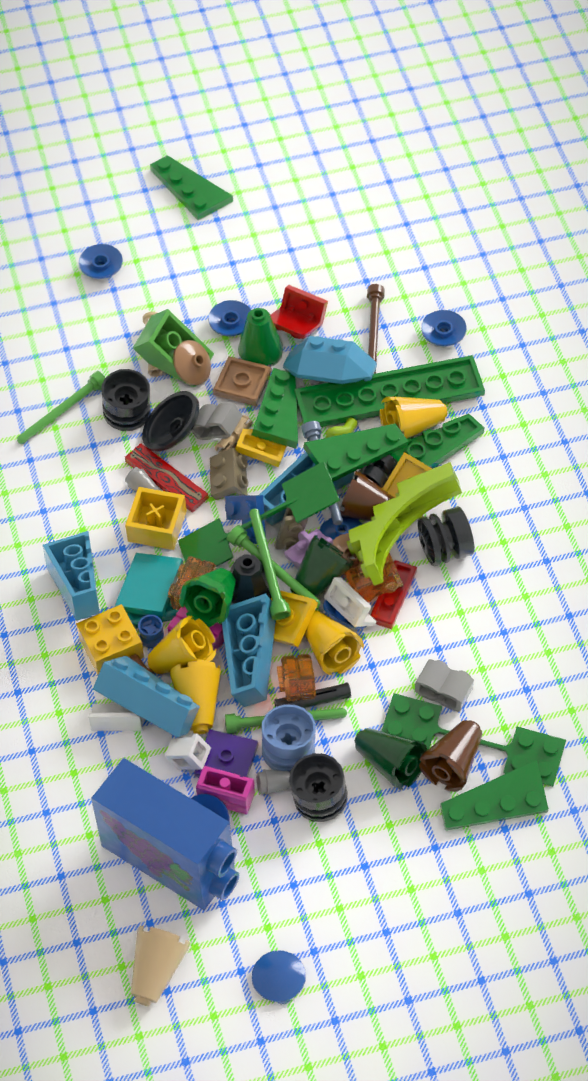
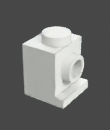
[165,734,211,770]

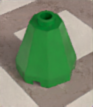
[179,568,236,627]

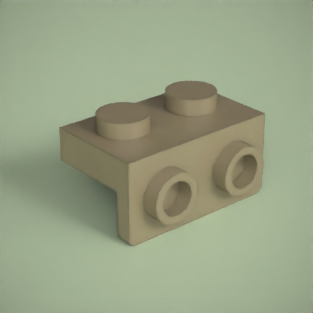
[210,448,249,500]
[274,508,309,550]

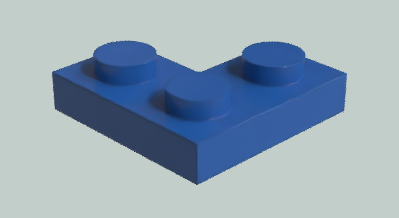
[225,495,266,544]

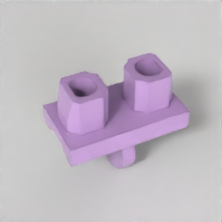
[284,528,333,569]

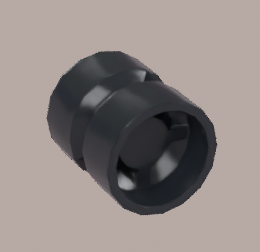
[354,455,397,488]

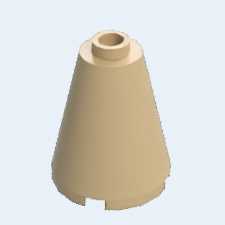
[131,926,191,1007]

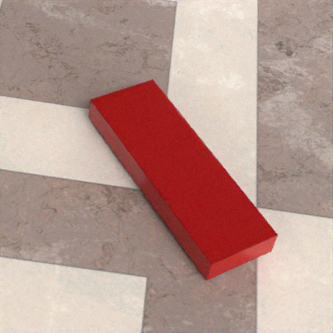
[370,560,417,629]

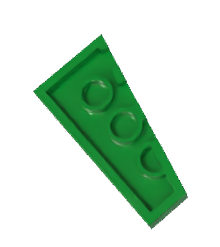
[150,155,233,220]
[252,368,298,449]
[390,413,485,469]
[440,760,549,831]

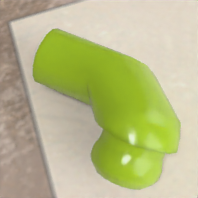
[325,418,358,438]

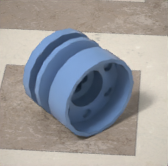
[262,705,316,772]

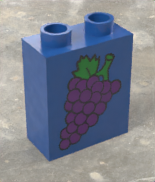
[91,758,240,911]

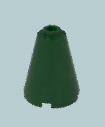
[290,535,354,597]
[354,728,427,790]

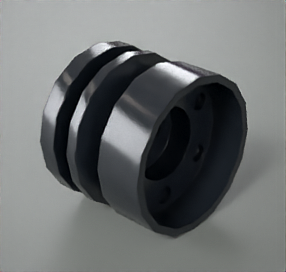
[101,369,151,431]
[417,506,475,567]
[289,753,348,822]

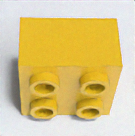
[125,487,187,550]
[76,604,144,675]

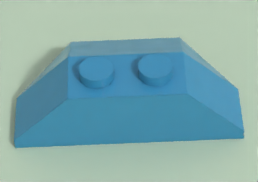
[283,336,377,384]

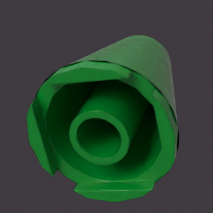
[238,308,283,366]

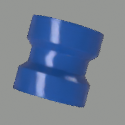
[138,615,165,649]

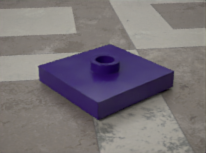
[194,729,259,778]

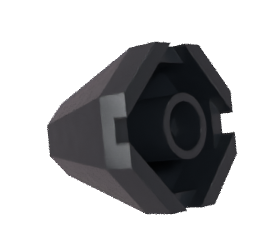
[230,554,272,605]

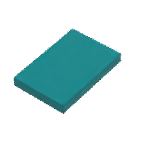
[115,552,183,617]

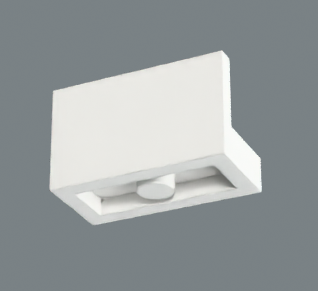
[324,577,377,627]
[88,704,143,731]

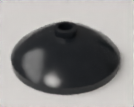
[142,391,200,452]

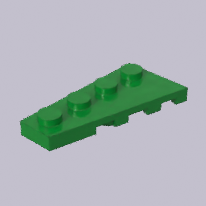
[303,424,409,482]

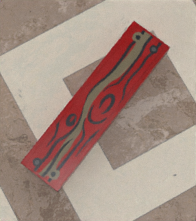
[125,443,209,513]

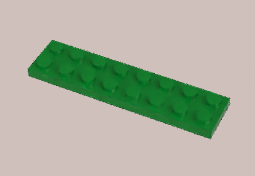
[294,355,485,427]

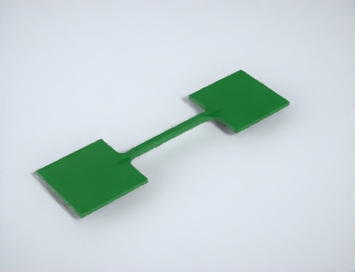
[178,461,340,579]
[381,693,566,787]

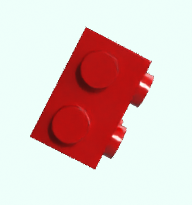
[270,285,328,339]

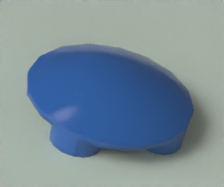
[252,950,306,1004]

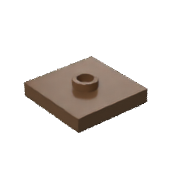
[213,356,272,406]

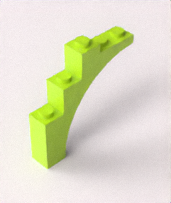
[347,462,462,586]

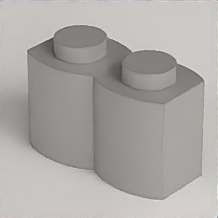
[191,402,243,440]
[414,659,474,712]

